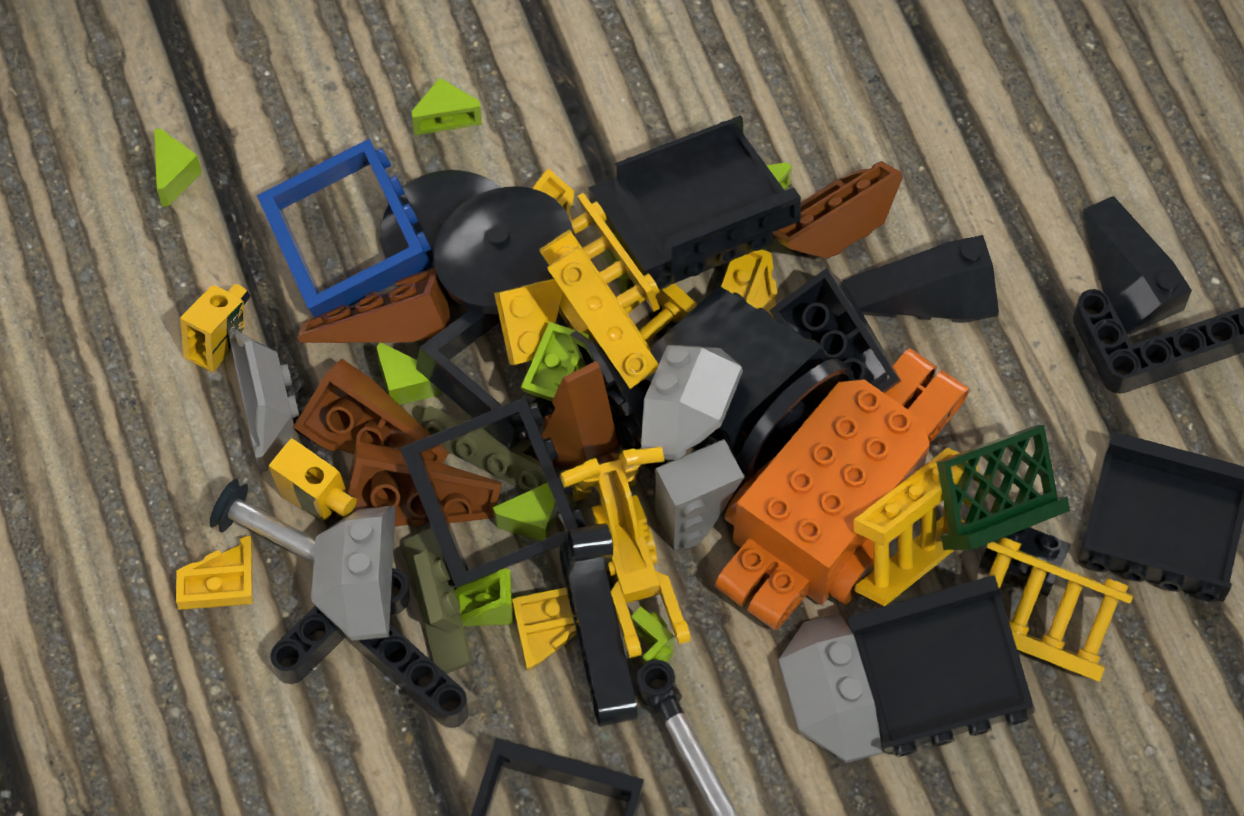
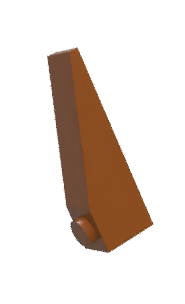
[297,267,450,343]
[293,359,450,464]
[534,361,619,470]
[342,441,502,527]

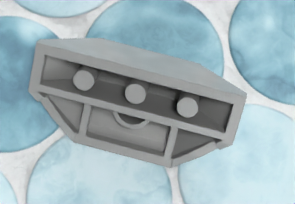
[228,329,299,473]
[641,345,743,460]
[311,505,396,641]
[778,613,882,763]

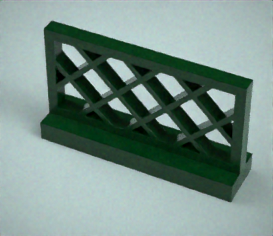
[936,425,1070,550]

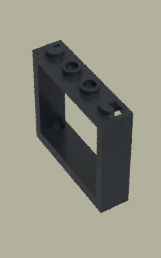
[416,310,606,450]
[400,397,587,588]
[471,738,644,816]

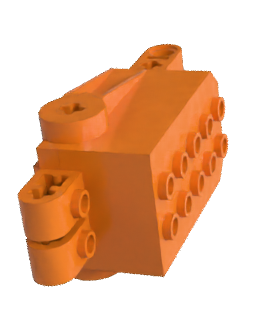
[714,348,970,631]

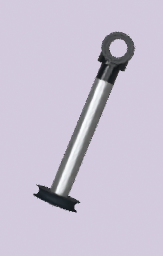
[210,478,410,615]
[637,660,739,816]

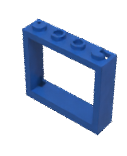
[257,138,432,317]

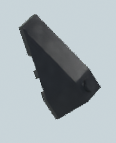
[1083,196,1192,335]
[843,235,999,323]
[770,268,902,393]
[570,331,668,474]

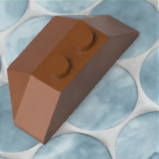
[773,161,903,259]

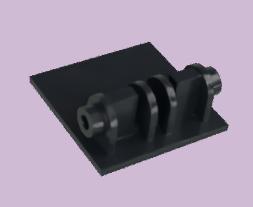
[979,527,1071,598]

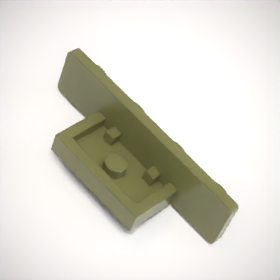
[421,406,548,492]
[404,528,472,674]

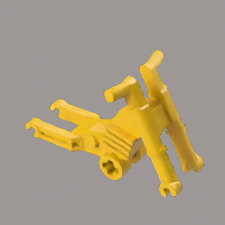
[560,446,691,658]

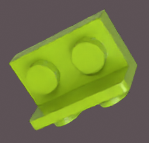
[521,322,592,401]

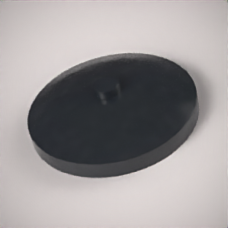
[381,170,501,299]
[434,186,576,314]
[738,359,854,478]

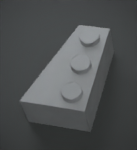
[655,439,744,550]

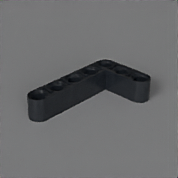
[1073,289,1244,394]
[559,523,638,727]
[270,606,469,728]

